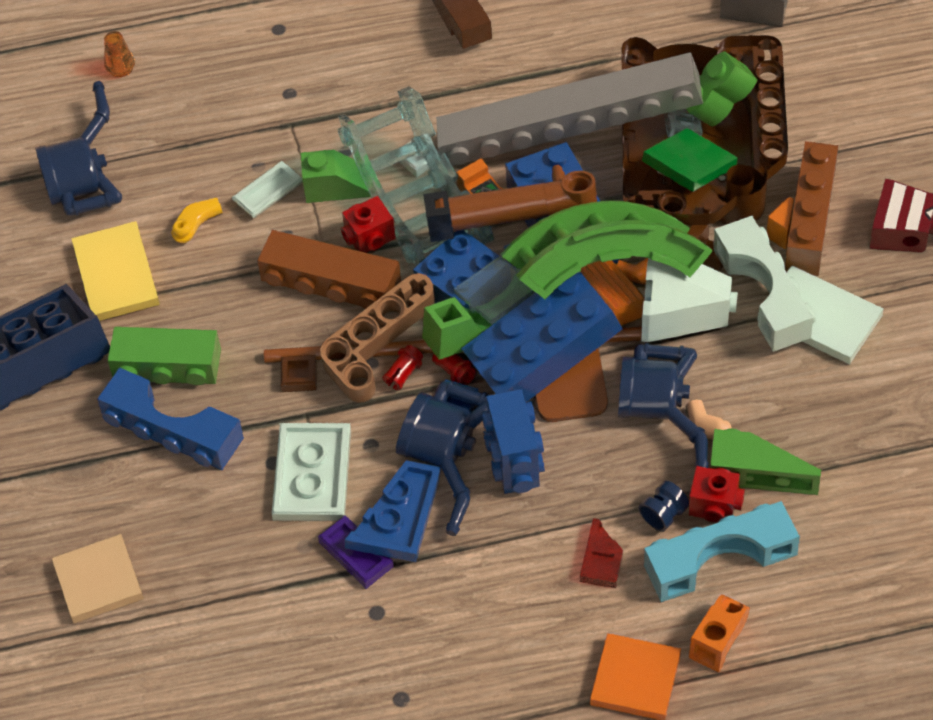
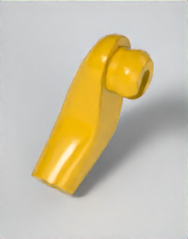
[171,197,223,243]

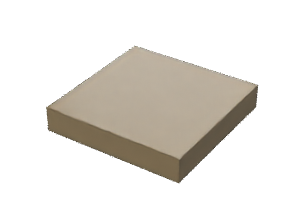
[52,534,144,624]

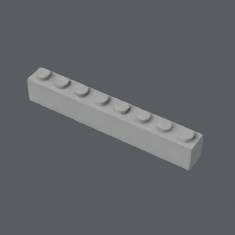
[436,52,703,167]

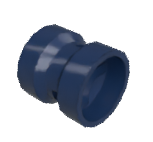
[638,481,689,532]

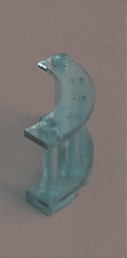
[338,86,495,266]

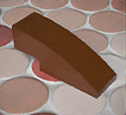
[432,0,492,49]

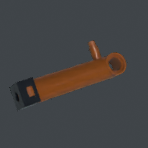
[423,165,597,242]

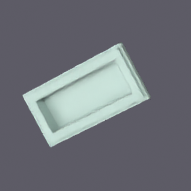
[232,161,303,218]

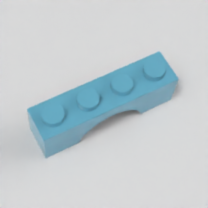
[644,501,800,602]

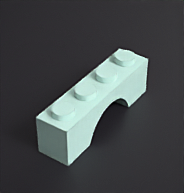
[714,216,815,352]

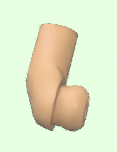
[686,399,732,440]

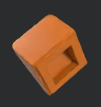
[767,197,794,249]

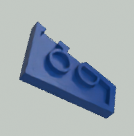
[345,460,441,562]

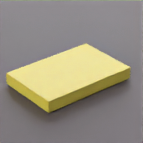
[71,221,160,321]

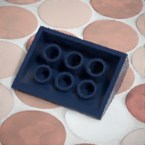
[0,284,110,410]

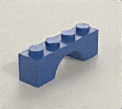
[97,368,244,470]

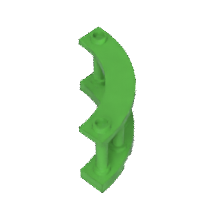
[500,201,713,299]

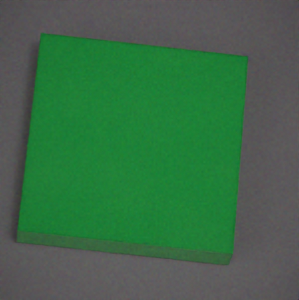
[642,128,738,192]

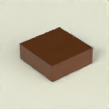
[281,355,317,392]

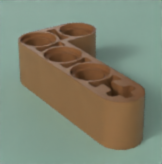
[320,273,435,403]

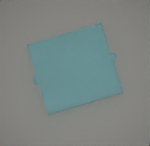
[454,256,535,324]

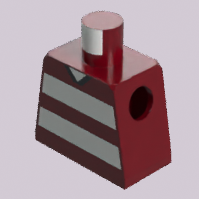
[870,178,933,253]

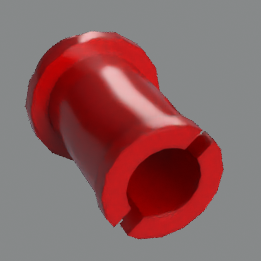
[382,345,423,391]
[432,354,476,385]

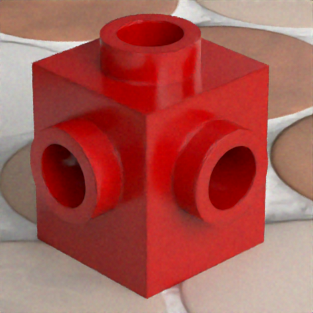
[340,195,396,253]
[689,466,745,523]

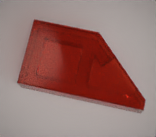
[580,518,623,588]

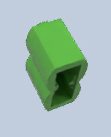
[686,51,757,127]

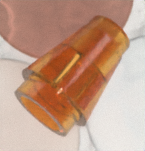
[104,31,135,78]

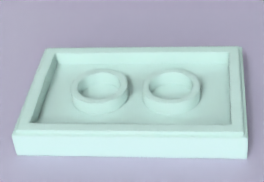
[758,266,884,365]
[272,423,351,521]

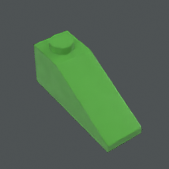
[710,428,821,495]

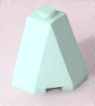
[641,258,738,342]

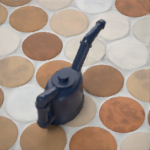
[35,81,122,217]
[618,343,709,468]
[395,381,489,536]

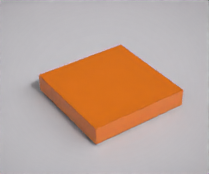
[590,633,681,720]

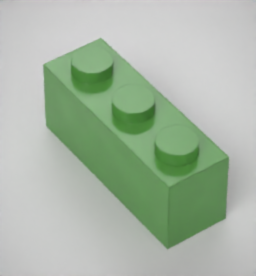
[108,327,221,385]

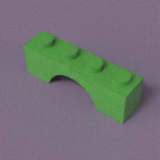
[422,276,535,360]

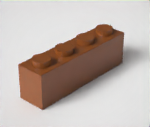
[785,141,839,276]
[257,230,401,309]

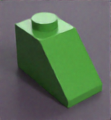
[301,149,372,203]

